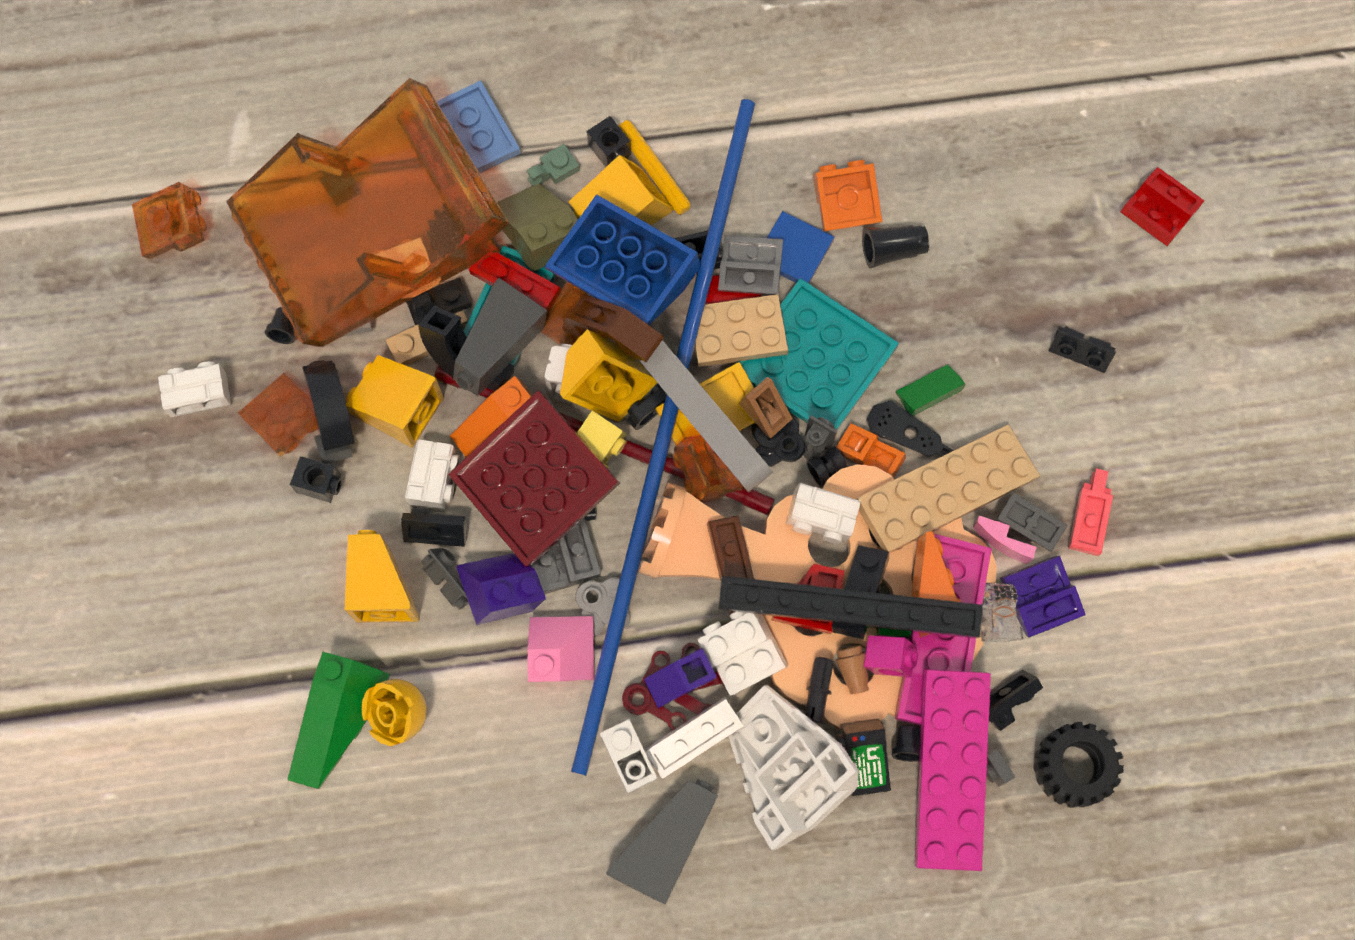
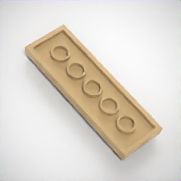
[856,424,1040,553]

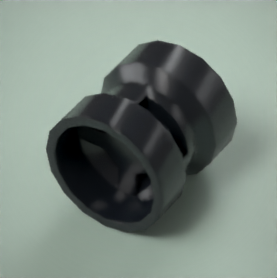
[806,446,848,487]

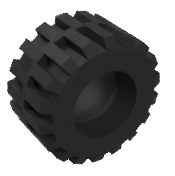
[1034,722,1124,808]

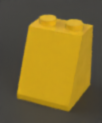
[568,155,674,226]
[346,355,444,448]
[345,530,419,623]

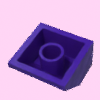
[456,553,546,625]

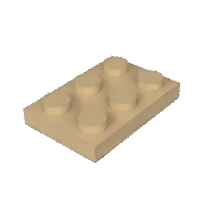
[695,294,788,367]

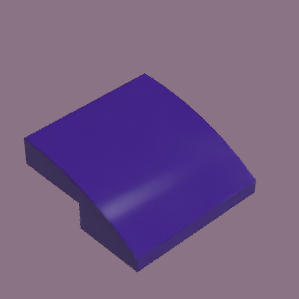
[1000,556,1086,638]

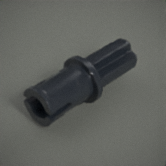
[805,657,833,723]

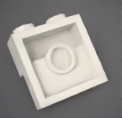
[697,612,788,696]

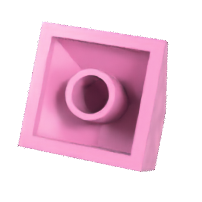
[528,616,594,682]

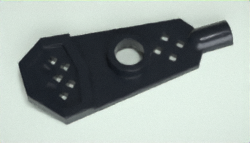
[866,400,954,457]

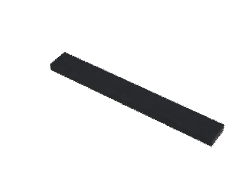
[718,576,983,638]

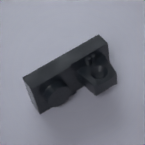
[405,277,472,326]
[401,507,467,547]
[989,670,1043,731]

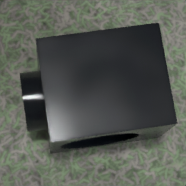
[587,116,631,167]
[289,456,342,503]

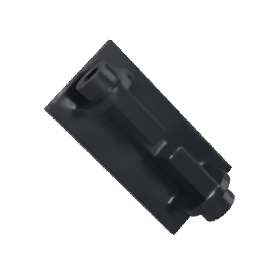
[1049,326,1116,373]

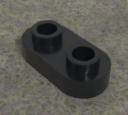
[627,384,667,430]

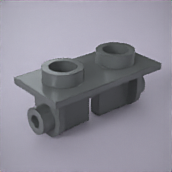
[803,415,837,460]
[421,548,469,610]

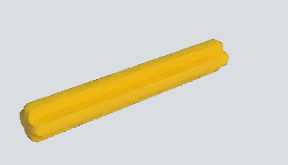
[618,120,691,215]

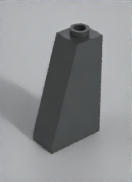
[453,278,547,396]
[606,779,718,905]

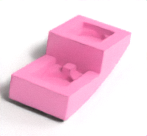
[973,516,1036,564]

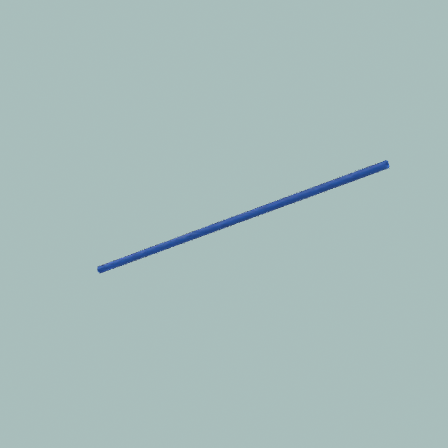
[571,99,755,776]

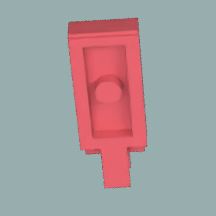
[1068,468,1113,556]

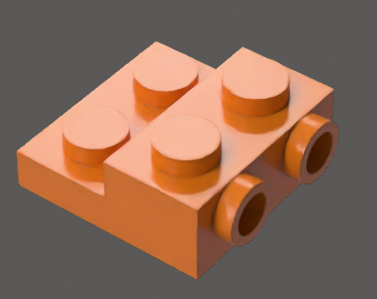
[813,160,882,232]

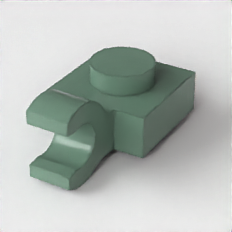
[527,144,580,186]

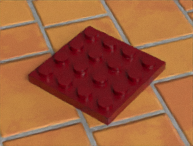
[448,391,621,567]

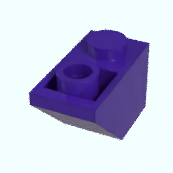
[644,648,717,708]

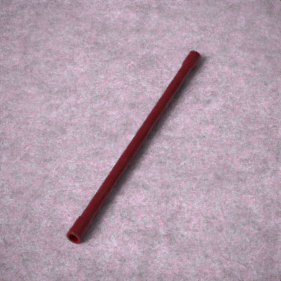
[434,365,775,516]

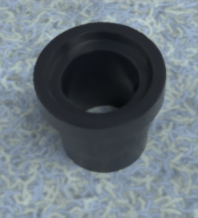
[265,307,298,344]
[892,725,921,762]

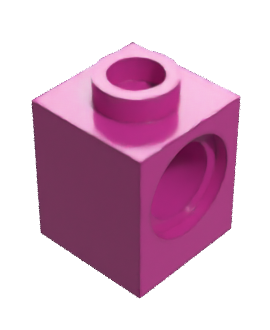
[864,635,918,677]

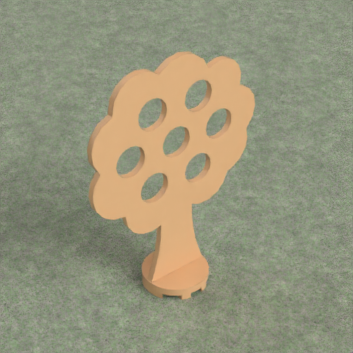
[638,464,997,730]

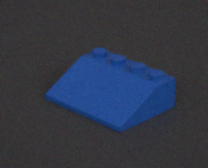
[545,194,700,325]

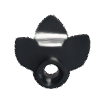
[751,416,805,467]

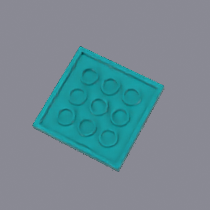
[737,278,899,430]

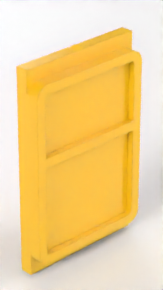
[655,362,755,461]

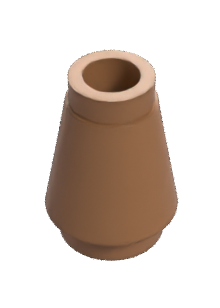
[835,645,869,694]

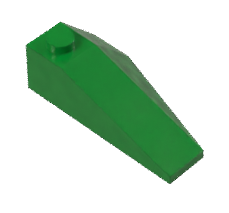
[287,651,390,789]

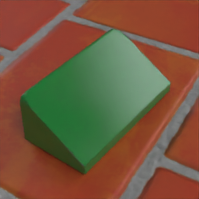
[895,364,966,416]

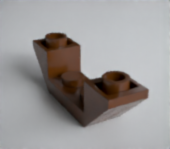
[562,294,664,362]

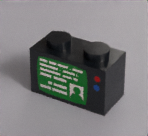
[836,719,891,796]

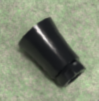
[862,225,929,269]

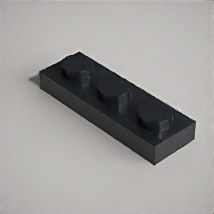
[832,545,890,640]

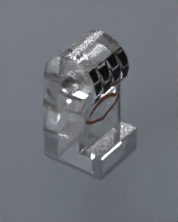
[981,582,1023,642]

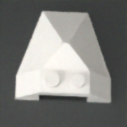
[728,685,859,851]

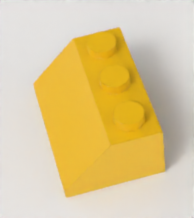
[560,329,657,422]

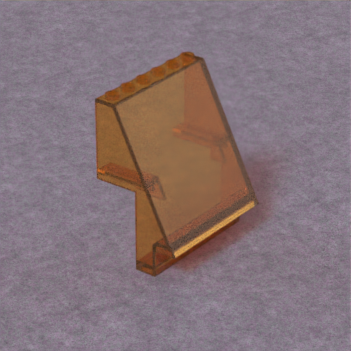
[226,78,509,347]

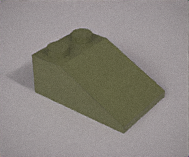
[488,183,578,272]

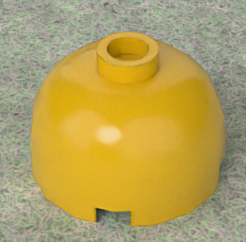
[362,679,427,746]

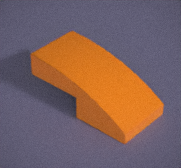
[836,423,906,478]

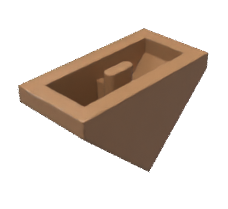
[739,377,792,439]

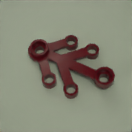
[622,643,725,731]

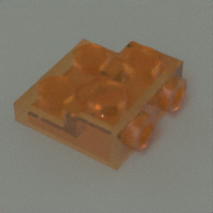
[132,182,207,260]
[238,373,318,457]
[673,435,745,503]

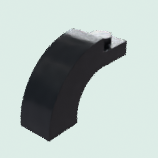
[418,305,514,391]
[302,360,355,450]

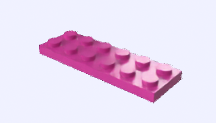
[895,534,992,725]
[915,669,991,871]

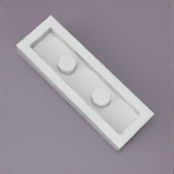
[645,697,743,779]

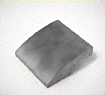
[718,235,783,295]
[531,518,601,594]

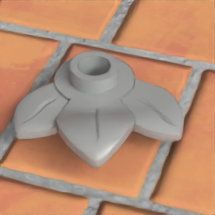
[575,578,630,637]

